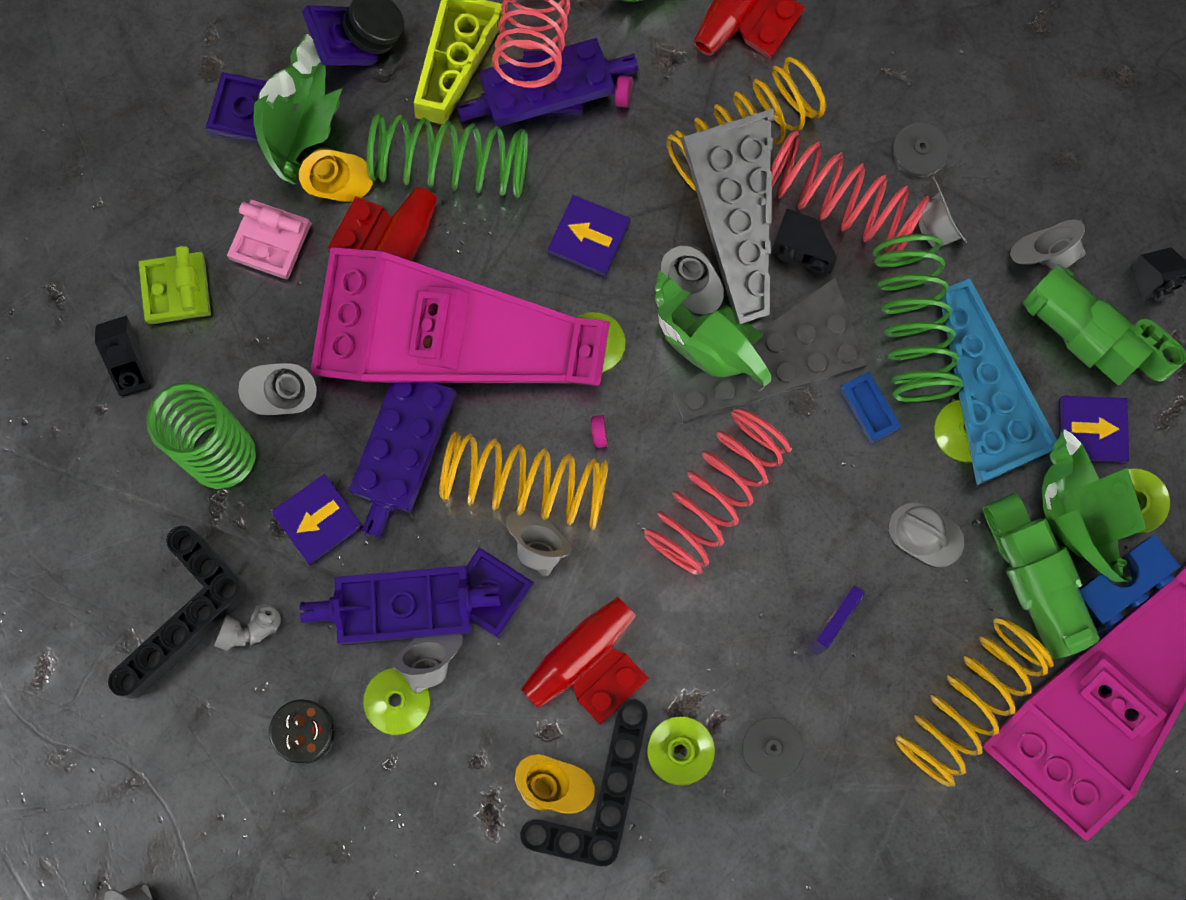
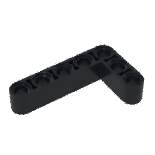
[108,525,247,699]
[520,699,648,867]

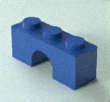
[1079,534,1180,628]

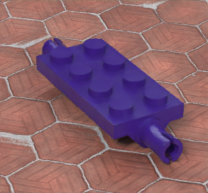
[455,38,639,127]
[348,383,457,539]
[299,566,502,645]

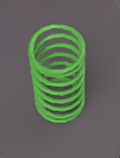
[367,112,528,198]
[872,234,963,402]
[147,382,256,489]

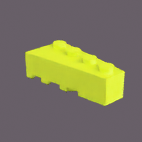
[414,0,503,125]

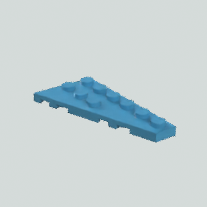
[940,279,1057,485]

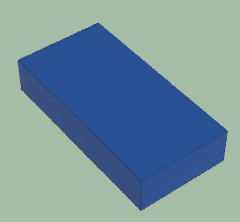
[840,371,901,444]

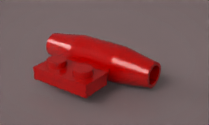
[693,0,806,60]
[327,187,437,261]
[521,597,649,725]

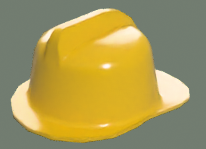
[299,148,373,202]
[515,754,595,814]

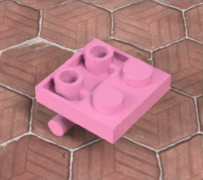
[227,199,311,280]

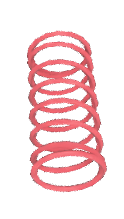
[492,0,571,88]
[770,130,930,258]
[644,409,791,575]

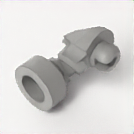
[214,604,281,651]

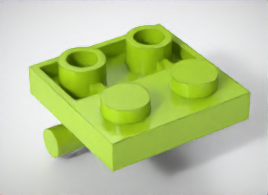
[138,246,211,325]

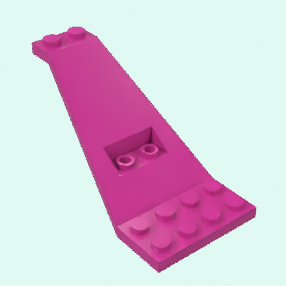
[310,248,610,386]
[982,565,1186,842]

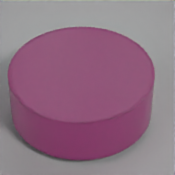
[615,75,633,108]
[591,415,608,448]

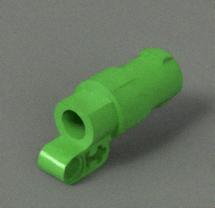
[1023,264,1186,386]
[983,493,1100,659]

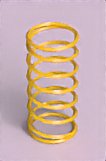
[667,57,826,191]
[439,431,609,530]
[895,618,1054,787]

